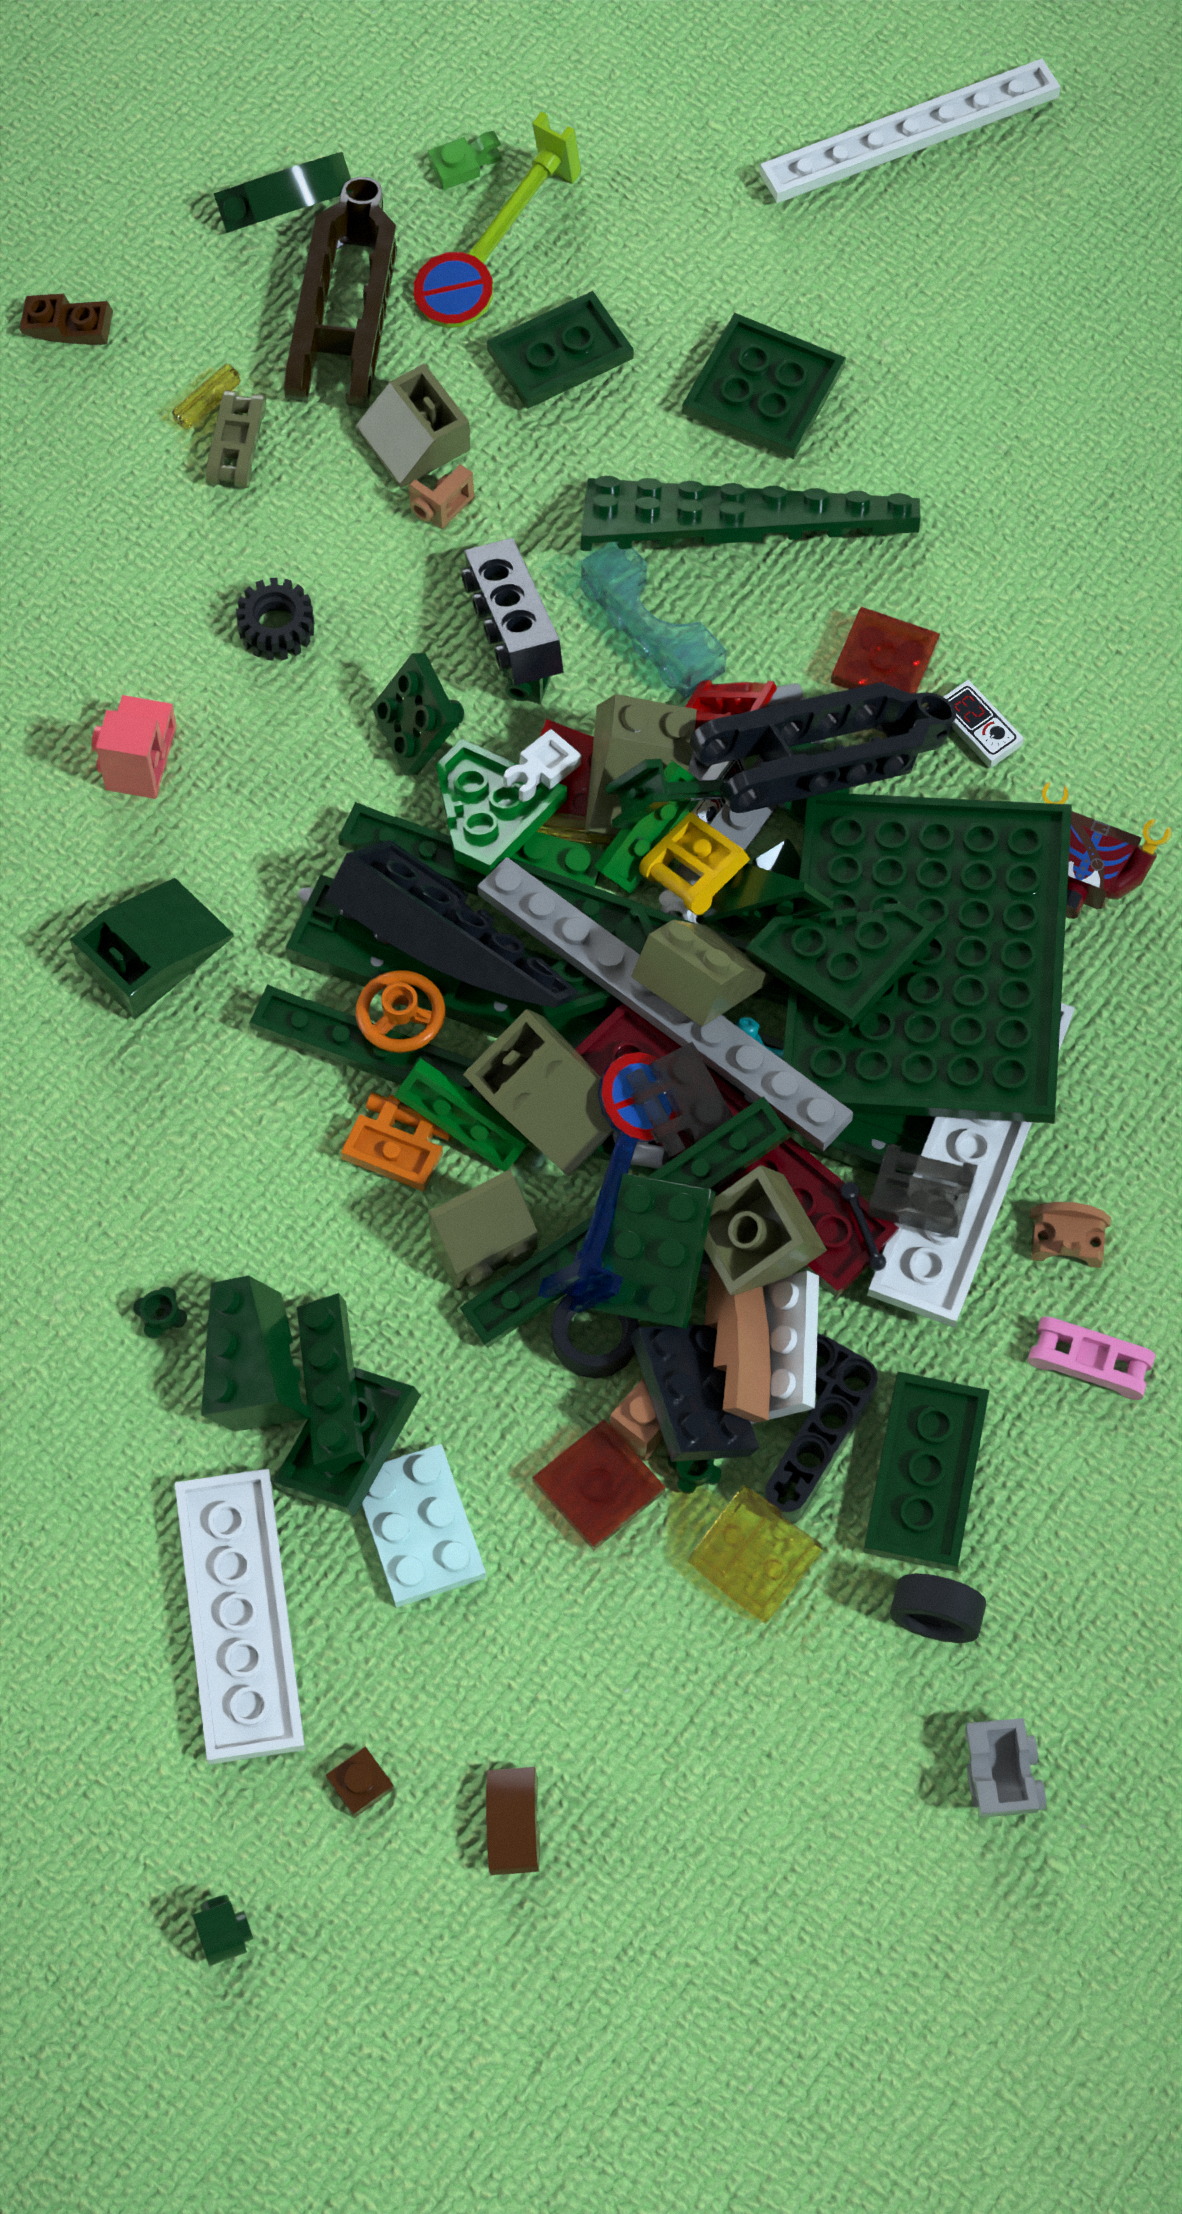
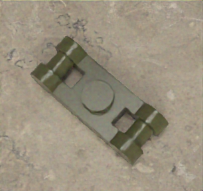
[206,390,266,488]

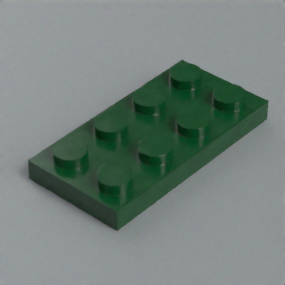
[863,1371,989,1572]

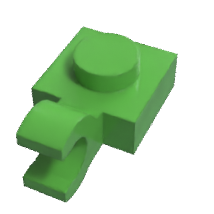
[428,131,502,190]

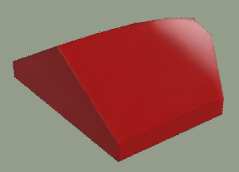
[685,680,777,730]

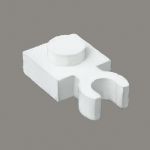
[503,729,582,802]

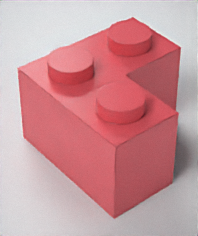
[92,695,177,799]

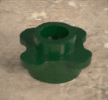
[133,1287,187,1339]
[668,1455,722,1494]

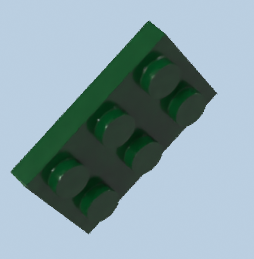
[487,291,634,409]
[594,1173,716,1329]
[273,1367,421,1516]

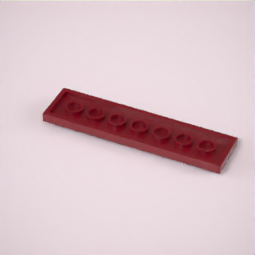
[575,1003,899,1298]

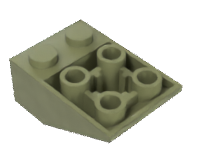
[463,1009,618,1176]

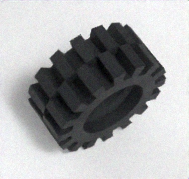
[236,578,315,661]

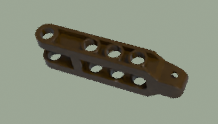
[284,177,398,408]

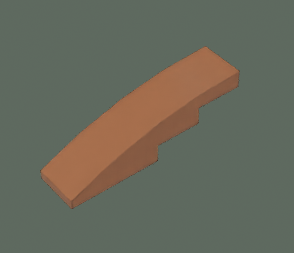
[704,1261,771,1423]

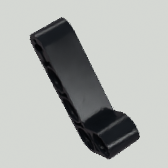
[763,1334,878,1526]

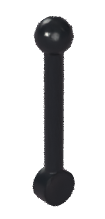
[840,1182,887,1271]

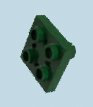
[371,653,464,775]

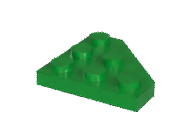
[436,739,568,876]

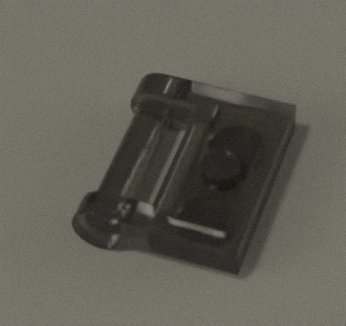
[868,1143,978,1238]

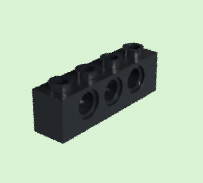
[461,538,564,686]

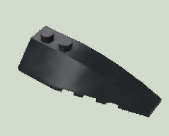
[325,840,579,1008]

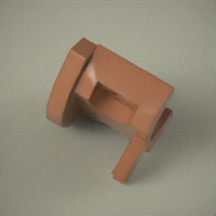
[1030,1202,1111,1268]

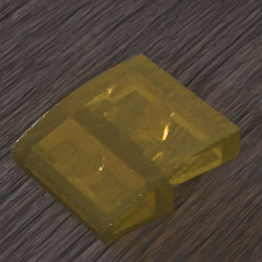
[688,1484,823,1624]

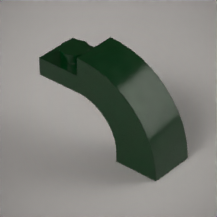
[214,152,353,233]

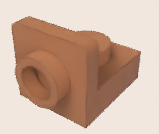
[409,464,474,529]

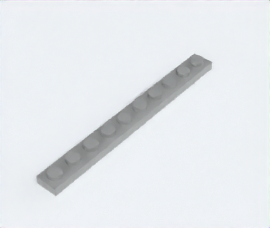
[477,857,853,1151]

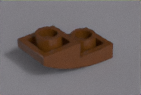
[20,293,113,345]
[486,1767,540,1876]

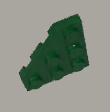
[746,903,936,1028]

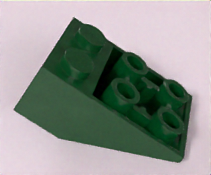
[70,878,234,1020]

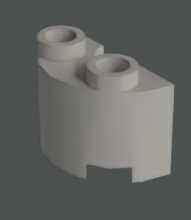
[965,1718,1046,1818]

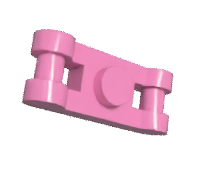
[1027,1317,1156,1400]

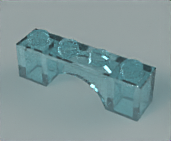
[580,542,727,699]

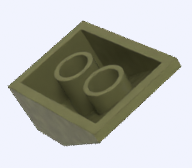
[585,694,697,838]
[631,920,774,1027]

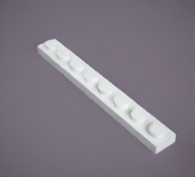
[759,59,1061,203]

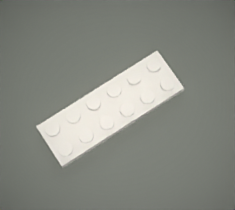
[175,1469,305,1765]

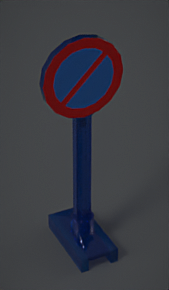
[538,1052,684,1313]

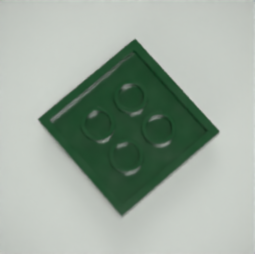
[682,313,846,459]

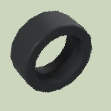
[551,1285,639,1379]
[890,1573,986,1643]

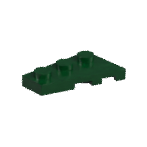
[539,902,654,1025]

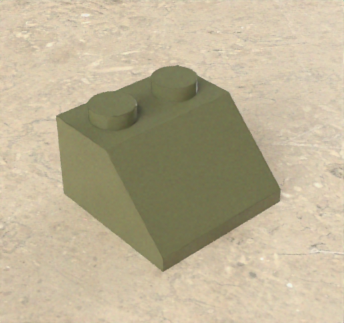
[704,1165,827,1296]
[428,1169,538,1290]

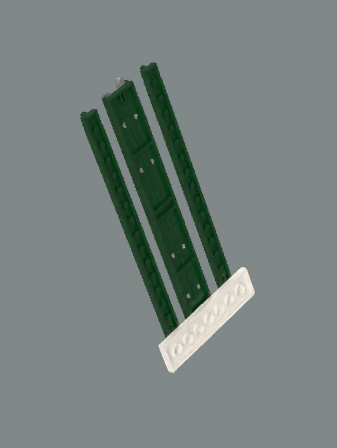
[249,802,1075,1328]

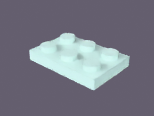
[362,1444,486,1608]

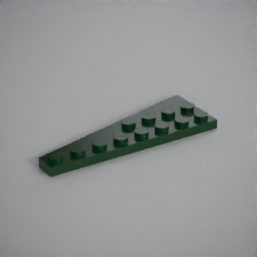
[580,476,921,551]

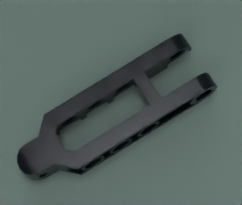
[690,682,956,813]

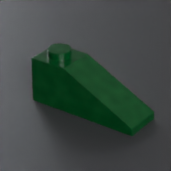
[703,863,834,937]

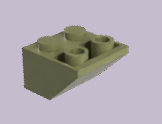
[356,363,470,488]

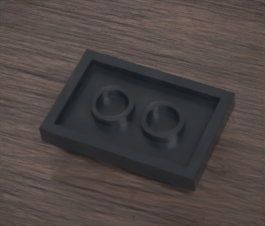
[630,1325,759,1462]

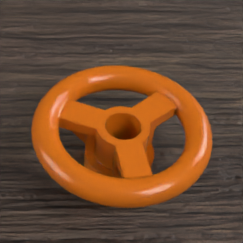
[356,970,445,1053]

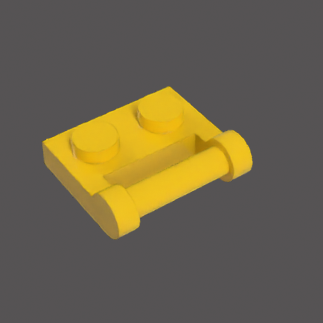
[639,811,750,915]

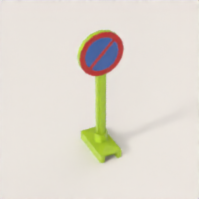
[413,111,581,328]

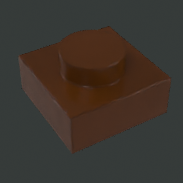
[326,1746,394,1818]

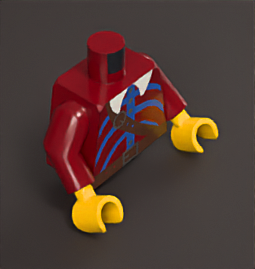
[1042,782,1172,919]

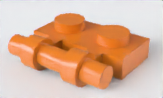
[341,1092,452,1192]

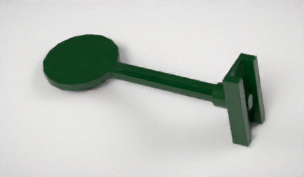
[605,743,849,828]

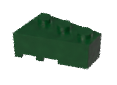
[201,1275,311,1432]

